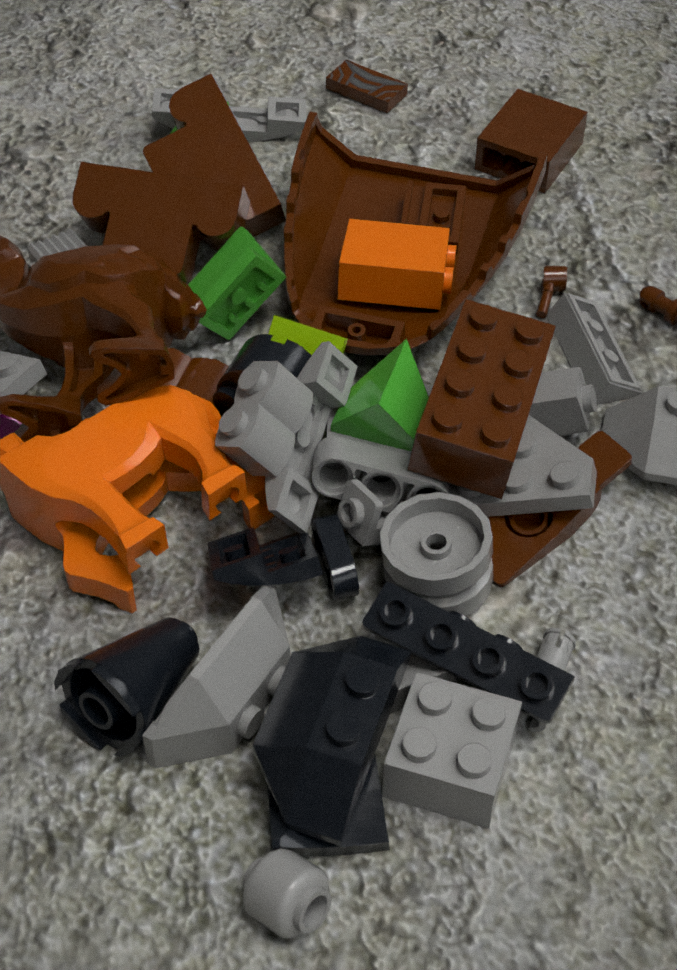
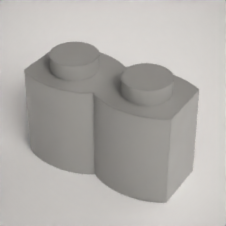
[215,361,313,477]

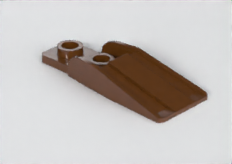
[487,431,632,587]

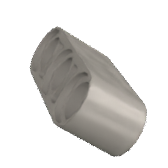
[312,436,450,513]

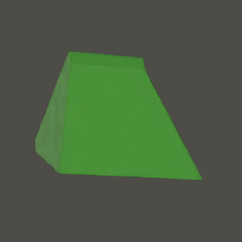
[331,338,429,452]

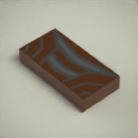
[326,60,408,113]

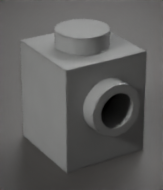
[529,367,597,436]

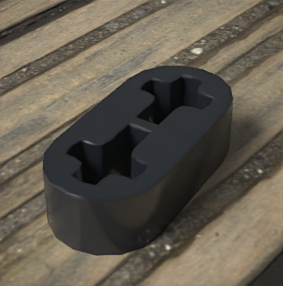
[311,514,359,601]

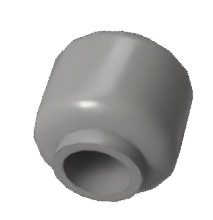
[243,848,331,939]

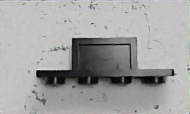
[362,581,575,724]

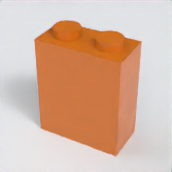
[337,219,457,310]

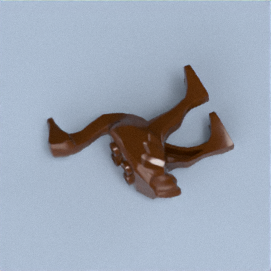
[0,236,207,442]

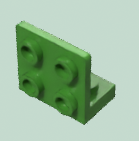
[188,227,287,340]

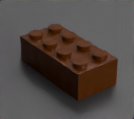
[407,299,556,499]

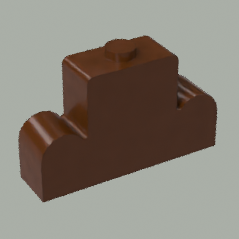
[143,74,286,237]
[72,162,250,284]

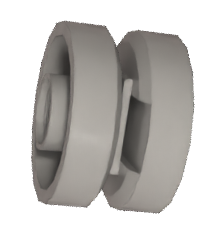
[380,492,493,616]

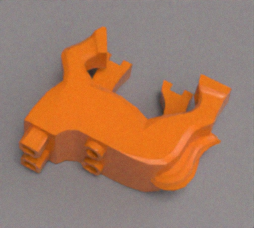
[0,385,275,613]

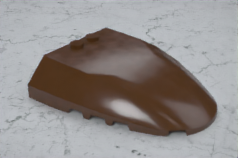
[284,111,548,356]

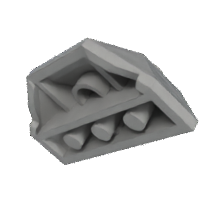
[602,386,677,485]
[142,585,290,768]

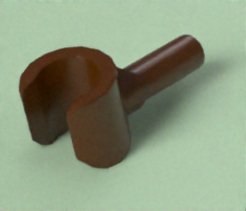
[536,266,567,318]

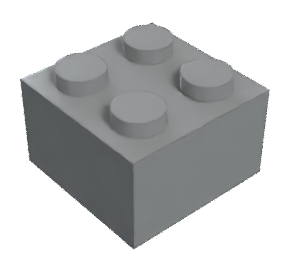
[382,672,522,829]

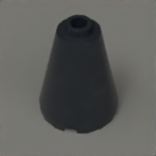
[54,617,200,757]

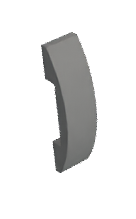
[152,88,306,142]
[265,341,358,534]

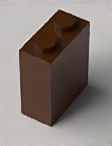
[474,89,588,194]

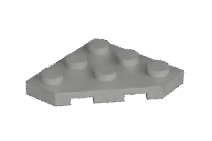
[449,415,597,517]

